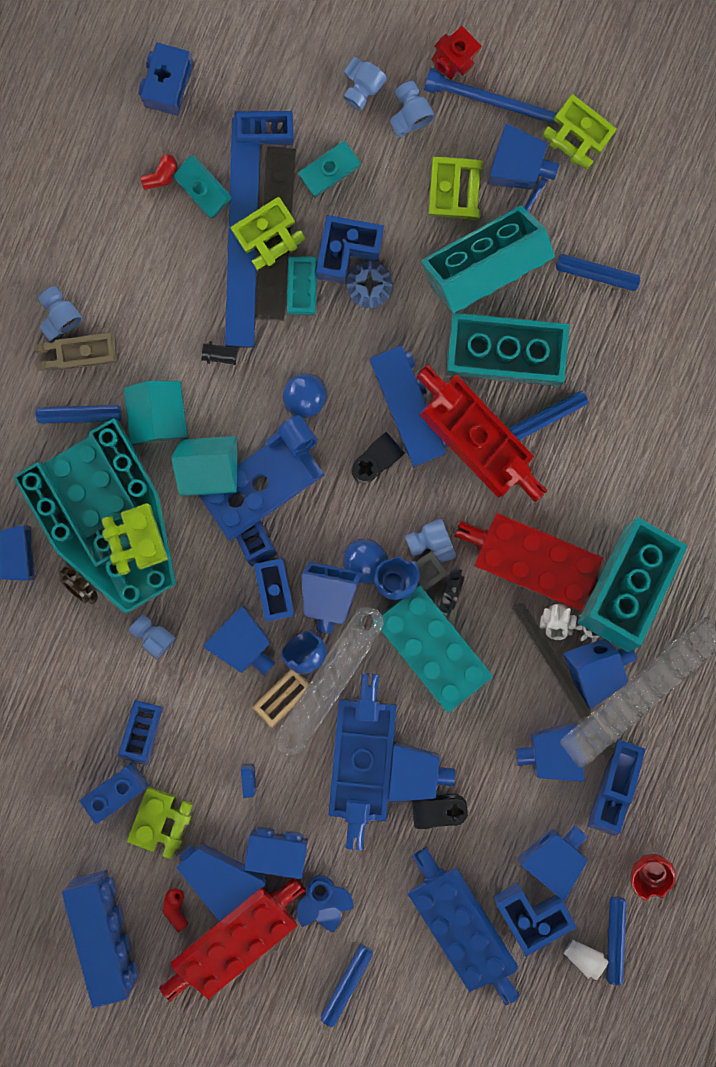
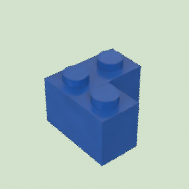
[316,215,384,284]
[493,883,577,956]

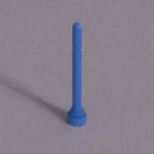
[424,67,557,123]

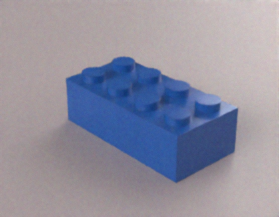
[62,870,139,1009]

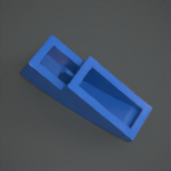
[587,739,646,836]

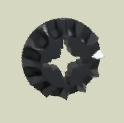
[439,568,464,614]

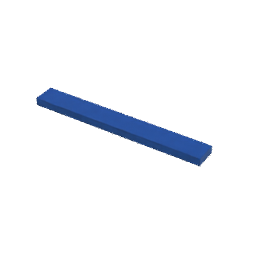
[225,117,261,348]

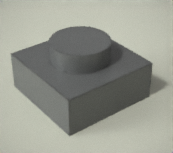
[416,551,448,591]

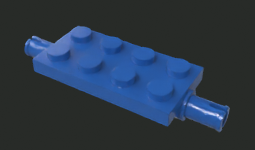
[328,673,397,850]
[408,847,520,1005]

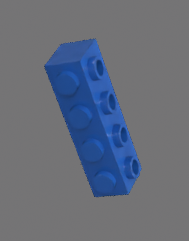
[369,345,449,468]

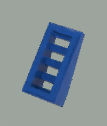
[234,111,294,145]
[235,504,277,567]
[118,700,163,765]

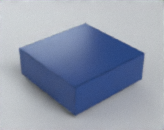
[241,764,257,798]

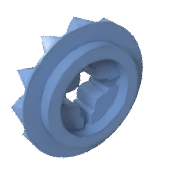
[347,261,393,308]

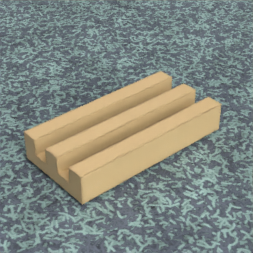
[252,670,313,728]

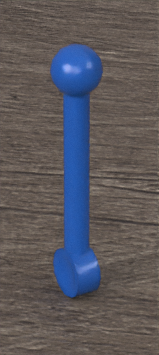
[524,177,547,212]

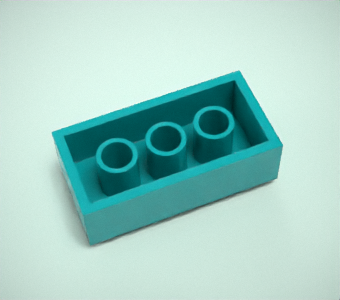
[421,205,555,313]
[445,313,570,386]
[578,517,688,652]
[374,585,493,713]

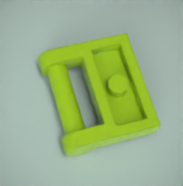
[428,157,484,221]

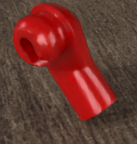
[141,154,177,190]
[162,888,189,932]

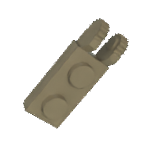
[34,333,117,371]

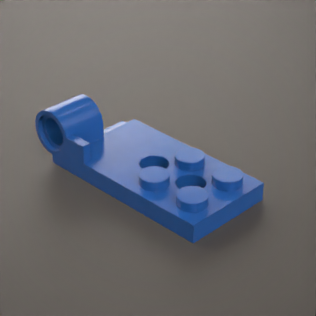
[199,415,324,541]

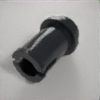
[201,341,238,365]

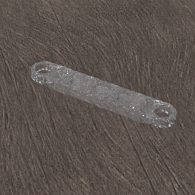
[276,607,384,755]

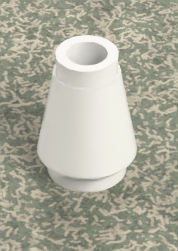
[563,939,609,980]

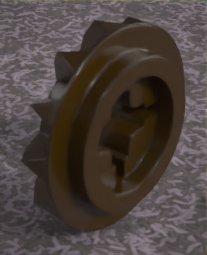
[59,567,98,604]

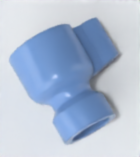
[343,57,387,111]
[390,81,435,138]
[38,286,83,343]
[405,518,457,563]
[128,614,176,660]

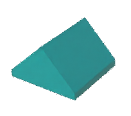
[123,381,188,445]
[171,436,238,496]

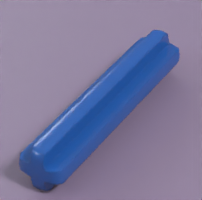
[556,254,640,291]
[509,391,589,440]
[36,405,122,424]
[606,897,627,985]
[321,945,373,1027]

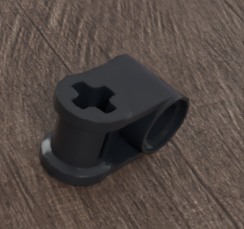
[351,432,405,484]
[412,794,468,829]

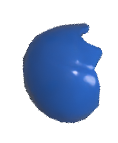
[282,373,328,418]
[343,539,388,584]
[374,556,420,600]
[281,631,327,674]

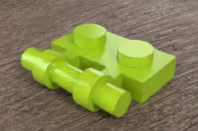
[542,94,617,170]
[230,197,306,270]
[102,503,168,575]
[127,786,193,859]

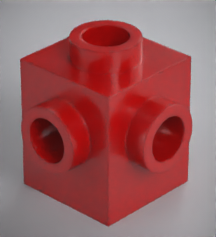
[431,26,482,80]

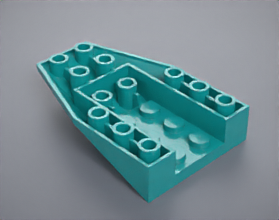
[12,418,177,614]

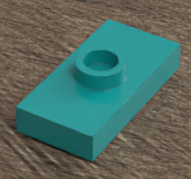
[298,140,361,199]
[173,155,232,219]
[287,256,317,316]

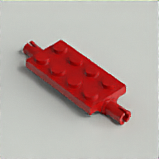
[415,364,547,502]
[454,513,604,611]
[159,878,306,1002]

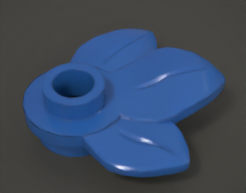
[297,875,354,932]

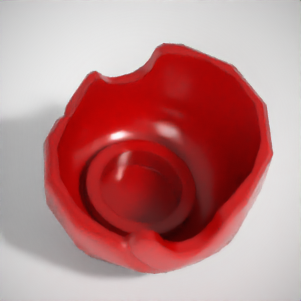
[630,854,676,901]

